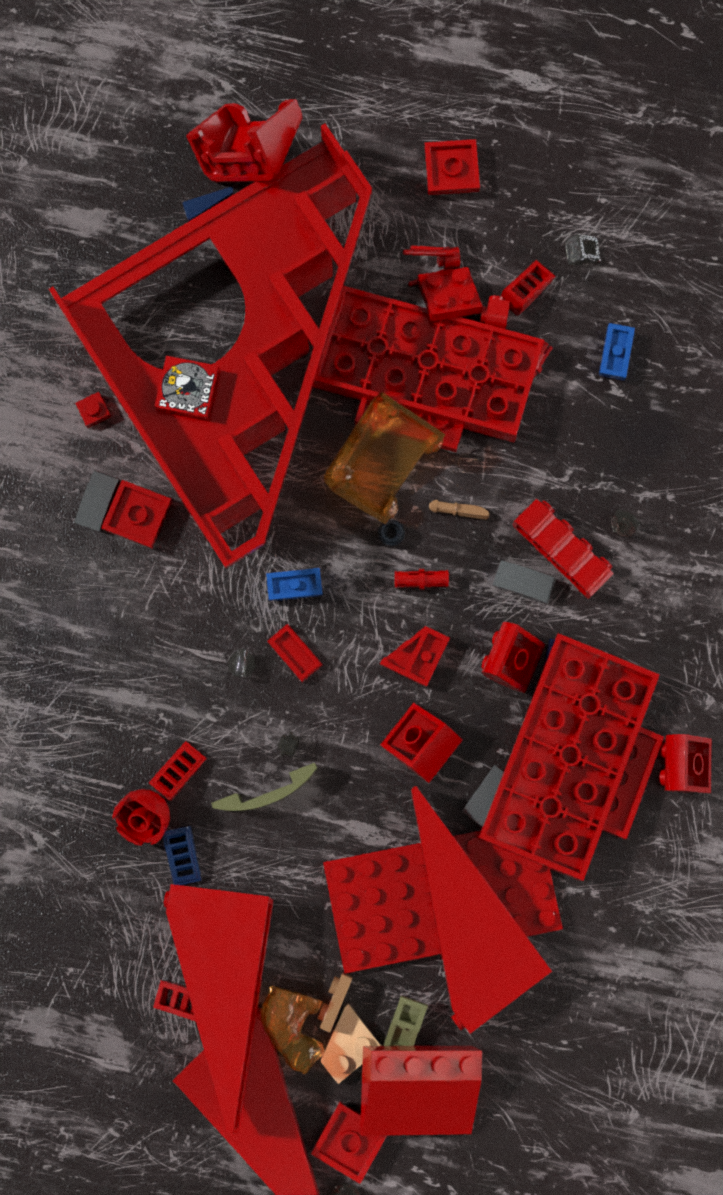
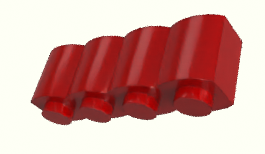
[512,499,614,599]

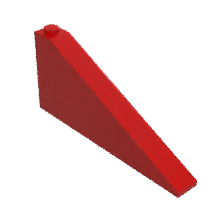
[411,786,552,1034]
[164,884,274,1134]
[173,1007,320,1195]

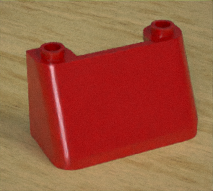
[186,99,302,182]

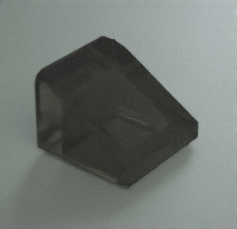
[566,234,601,265]

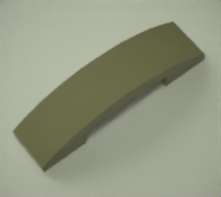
[211,763,318,811]
[383,995,428,1046]

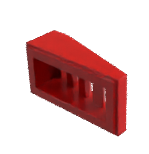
[501,260,556,316]
[149,741,207,801]
[153,980,196,1022]

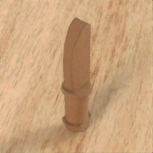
[429,500,489,519]

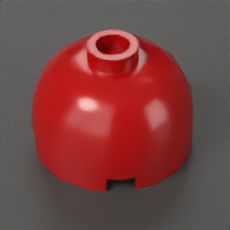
[112,789,170,846]

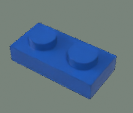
[599,323,635,381]
[266,568,323,601]

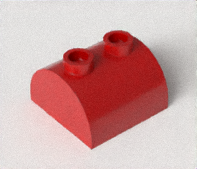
[481,622,545,693]
[659,734,712,793]

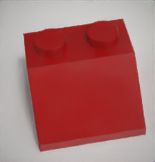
[380,703,462,783]

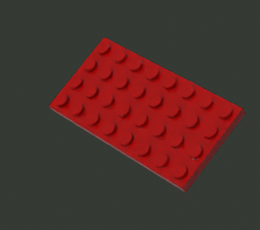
[323,831,563,974]

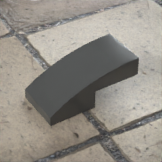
[74,470,120,532]
[493,560,556,604]
[461,765,504,827]

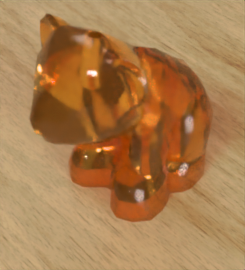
[260,985,325,1074]

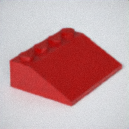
[360,1046,482,1136]

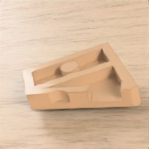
[321,1003,382,1084]

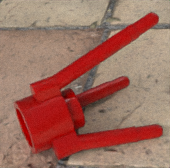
[403,246,460,287]

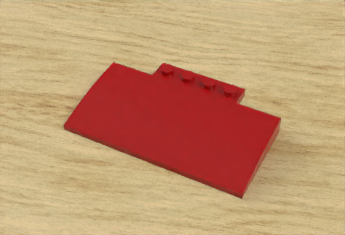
[313,286,544,453]
[478,633,664,881]

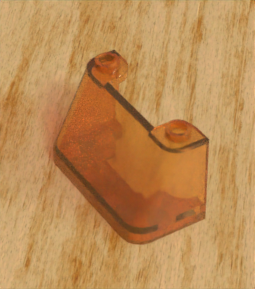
[324,392,446,524]

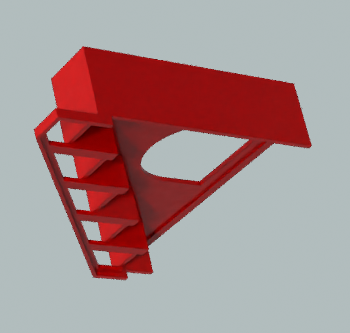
[49,124,372,569]

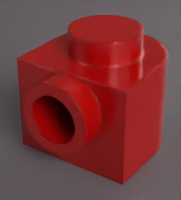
[480,296,510,329]

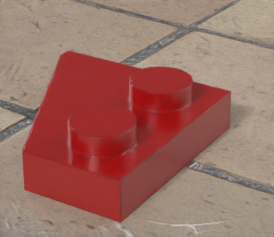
[380,626,450,687]

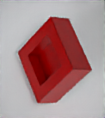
[75,392,111,428]

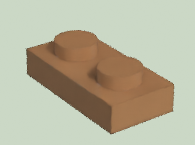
[317,972,353,1032]

